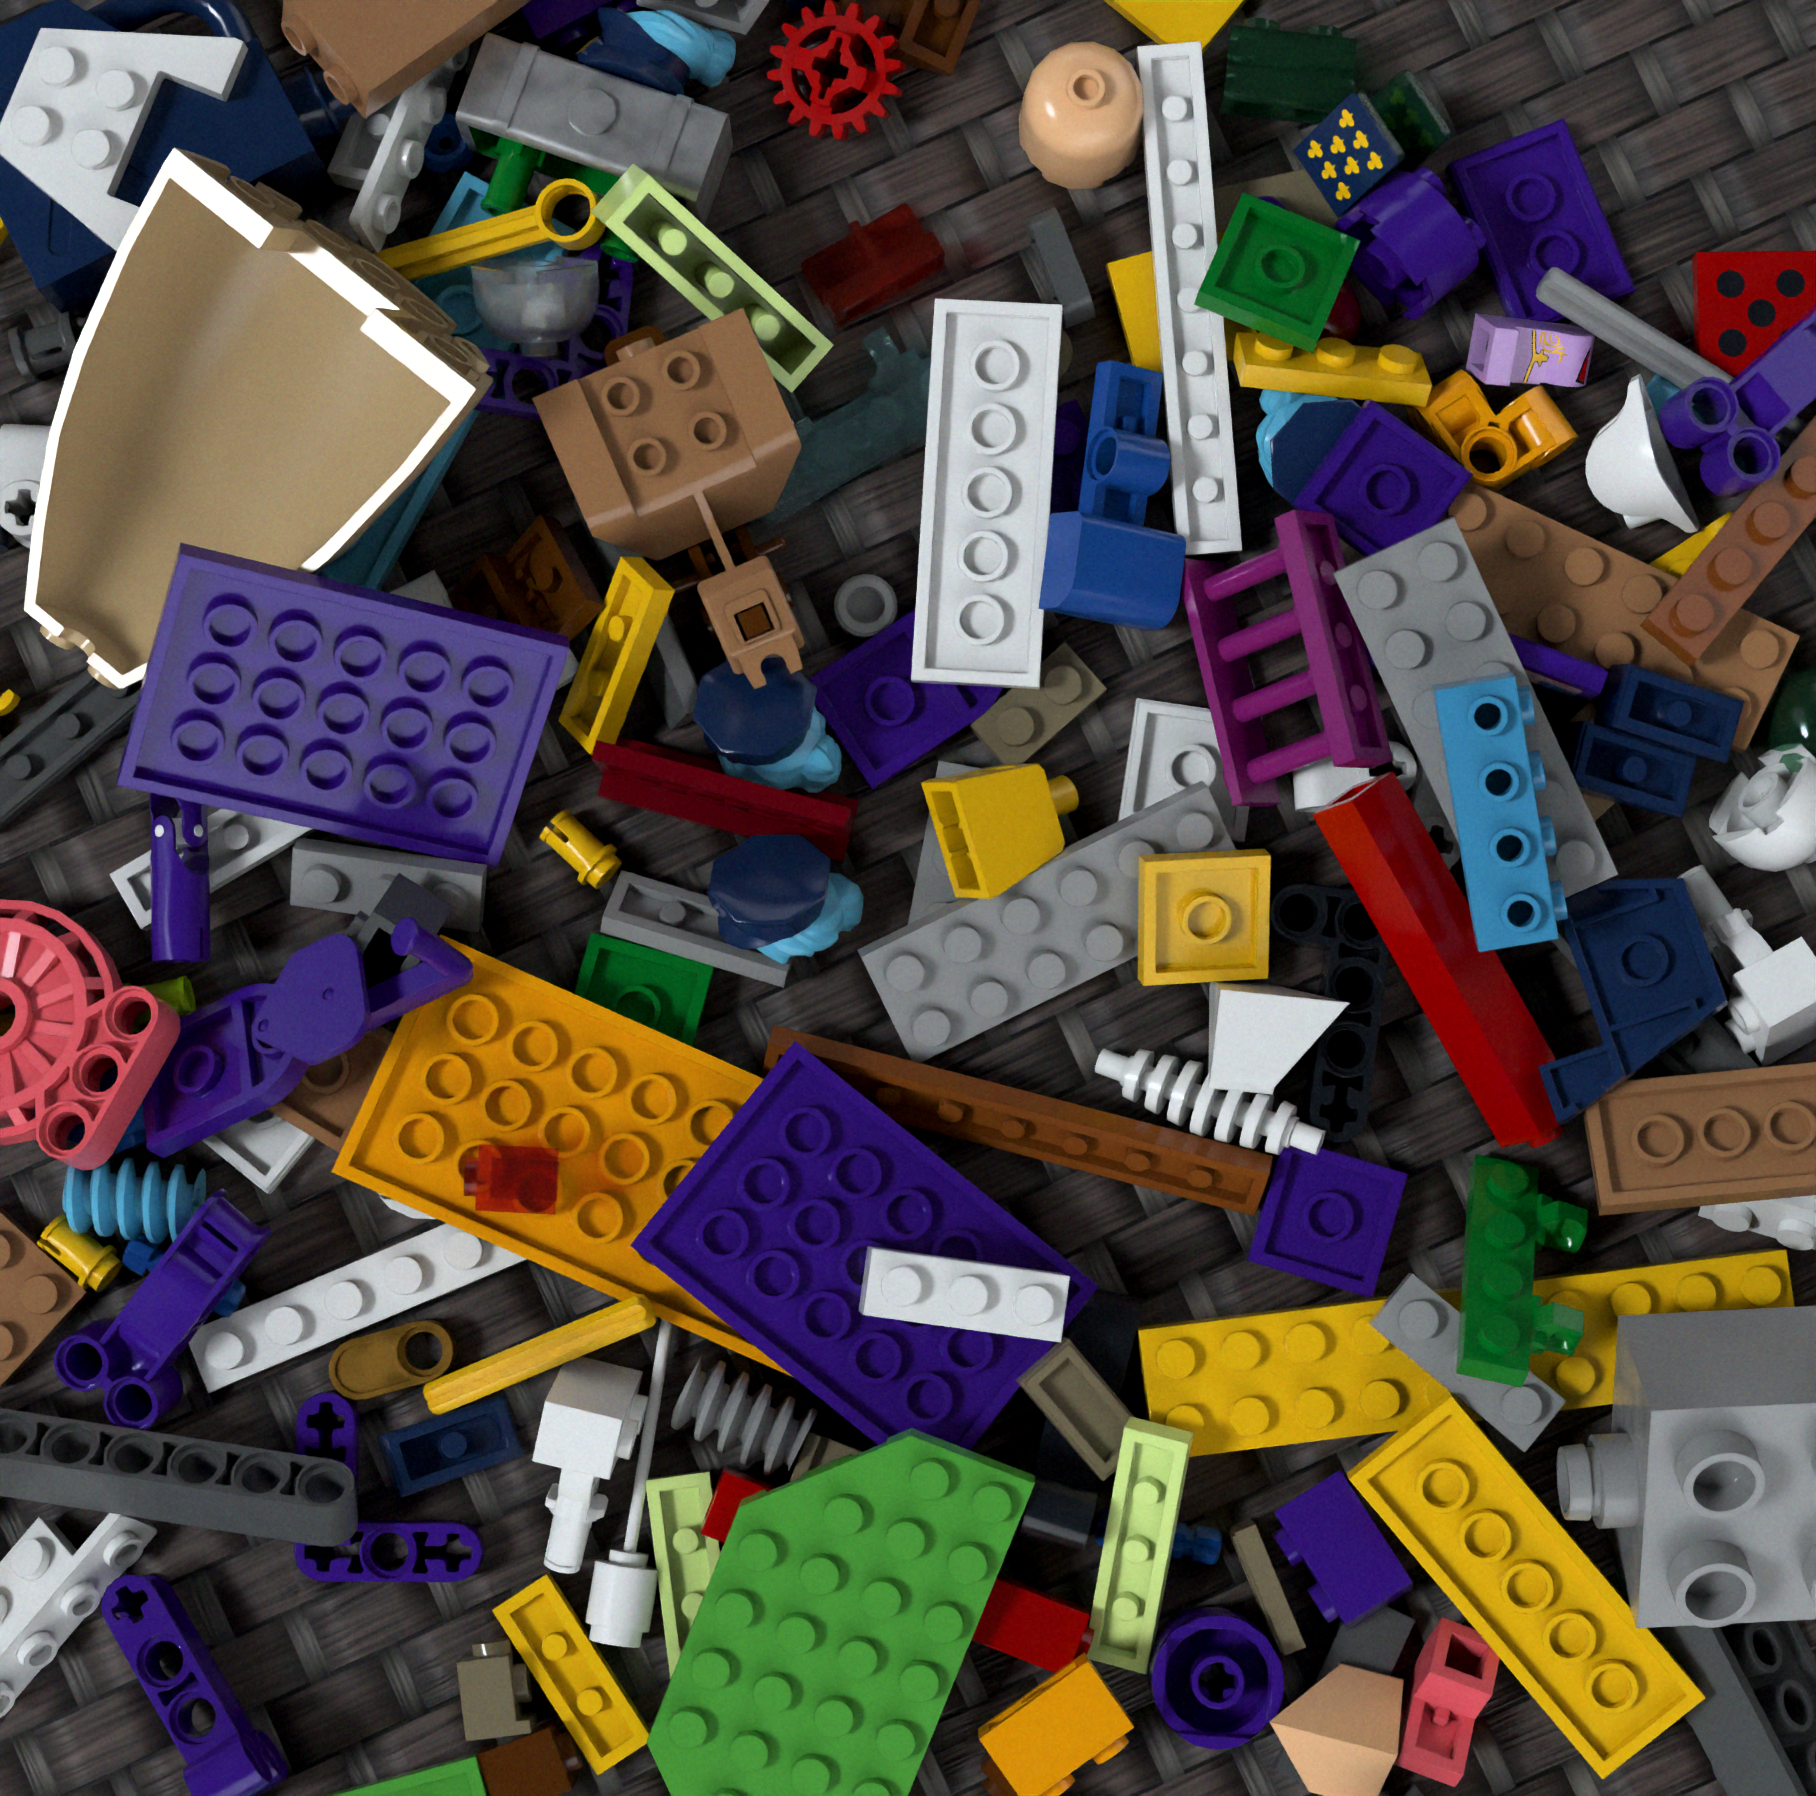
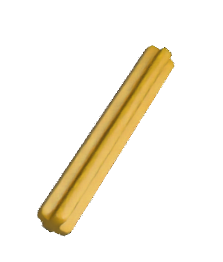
[423,1294,656,1415]

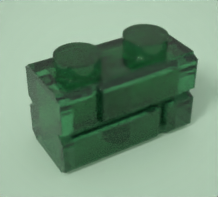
[1219,18,1357,125]

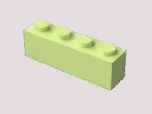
[591,163,834,393]

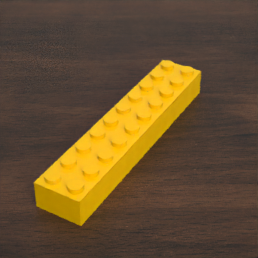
[1135,1248,1795,1457]

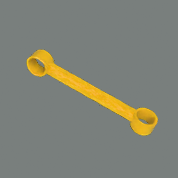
[373,178,606,282]

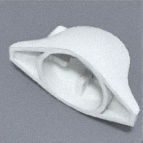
[1585,373,1700,533]

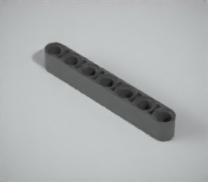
[0,1408,359,1547]

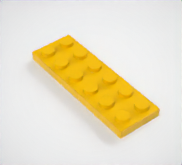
[1347,1391,1706,1780]

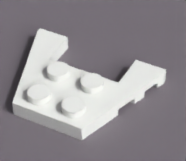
[0,28,248,252]

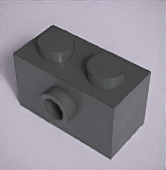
[344,873,454,1034]

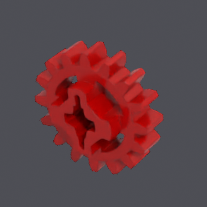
[767,0,906,142]

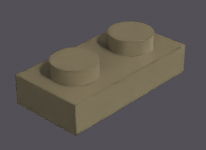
[970,642,1107,765]

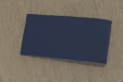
[1594,664,1745,763]
[1558,721,1698,818]
[377,1394,524,1498]

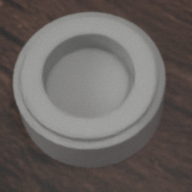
[834,574,898,640]

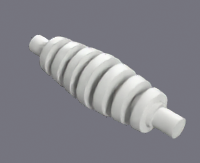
[1095,1049,1326,1155]

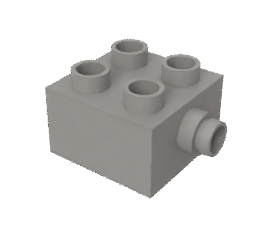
[1556,1306,1816,1628]

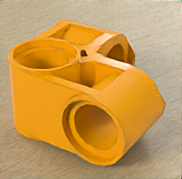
[1406,369,1578,493]

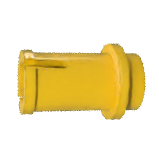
[540,809,622,889]
[37,1213,123,1292]

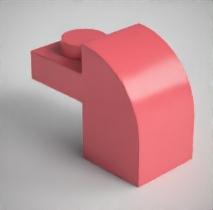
[1394,1617,1500,1787]

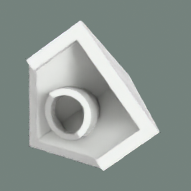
[1208,981,1349,1095]

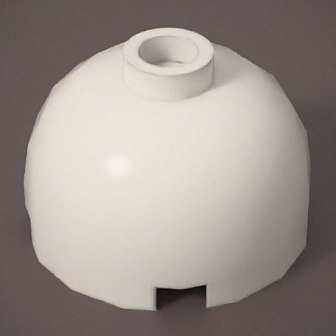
[1709,743,1816,872]

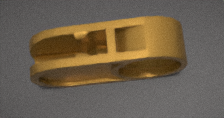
[328,1319,457,1400]

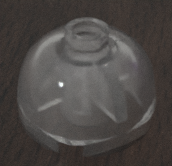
[471,256,599,356]

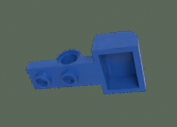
[1038,360,1186,631]

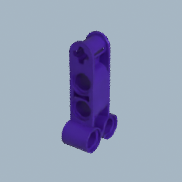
[1658,305,1816,498]
[54,1188,272,1430]
[101,1575,289,1796]

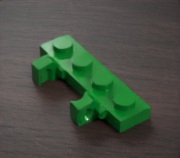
[1456,1154,1588,1388]

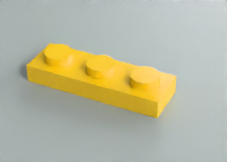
[1232,332,1432,407]
[558,556,675,755]
[492,1572,650,1776]

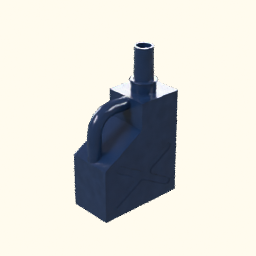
[0,0,358,318]

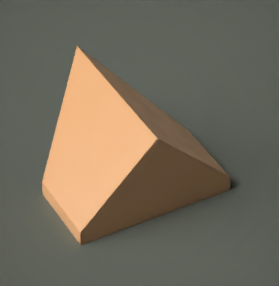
[1269,1662,1404,1796]

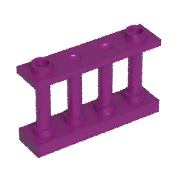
[1180,509,1393,807]

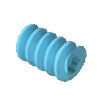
[62,1157,206,1244]

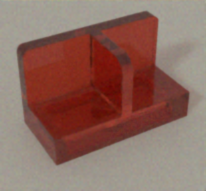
[801,204,945,330]

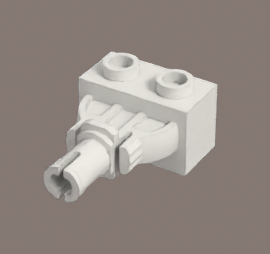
[1678,865,1816,1068]
[532,1356,649,1574]

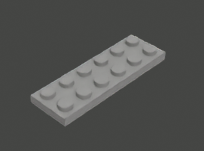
[1333,516,1618,898]
[857,781,1236,1063]

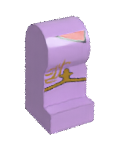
[1466,313,1595,387]

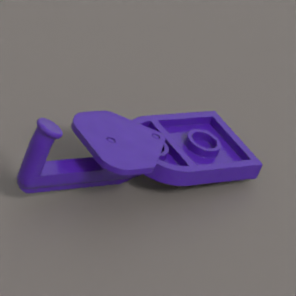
[142,917,474,1158]

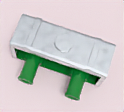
[455,32,733,263]

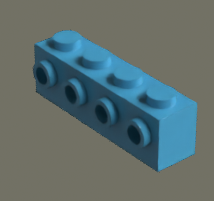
[1432,671,1568,952]

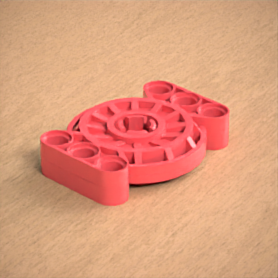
[0,899,181,1171]

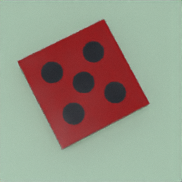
[1692,251,1816,378]

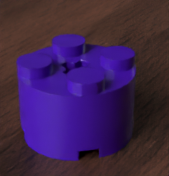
[1334,166,1486,320]
[1147,1606,1284,1750]

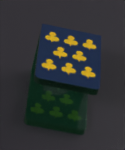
[1293,69,1451,218]

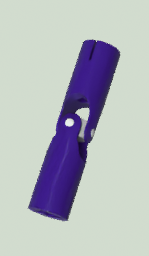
[149,792,211,963]

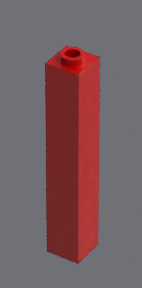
[1312,771,1565,1148]
[701,1466,1095,1673]

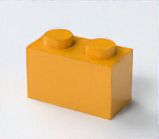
[978,1652,1134,1796]

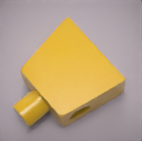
[921,763,1079,899]

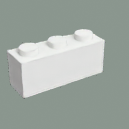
[859,1246,1070,1343]

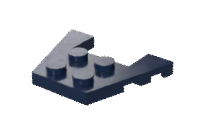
[1538,878,1728,1125]

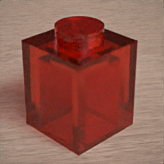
[464,1144,560,1215]

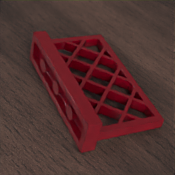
[591,736,859,864]

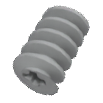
[671,1353,819,1477]

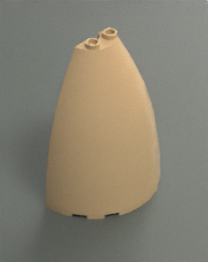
[24,147,493,690]

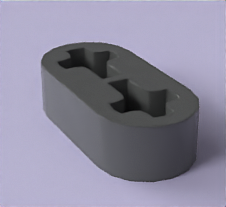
[1024,207,1095,329]

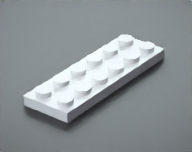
[911,298,1063,689]

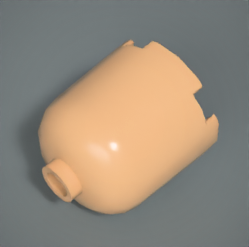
[1019,42,1144,189]

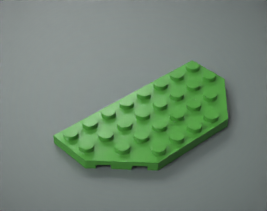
[646,1428,1035,1796]

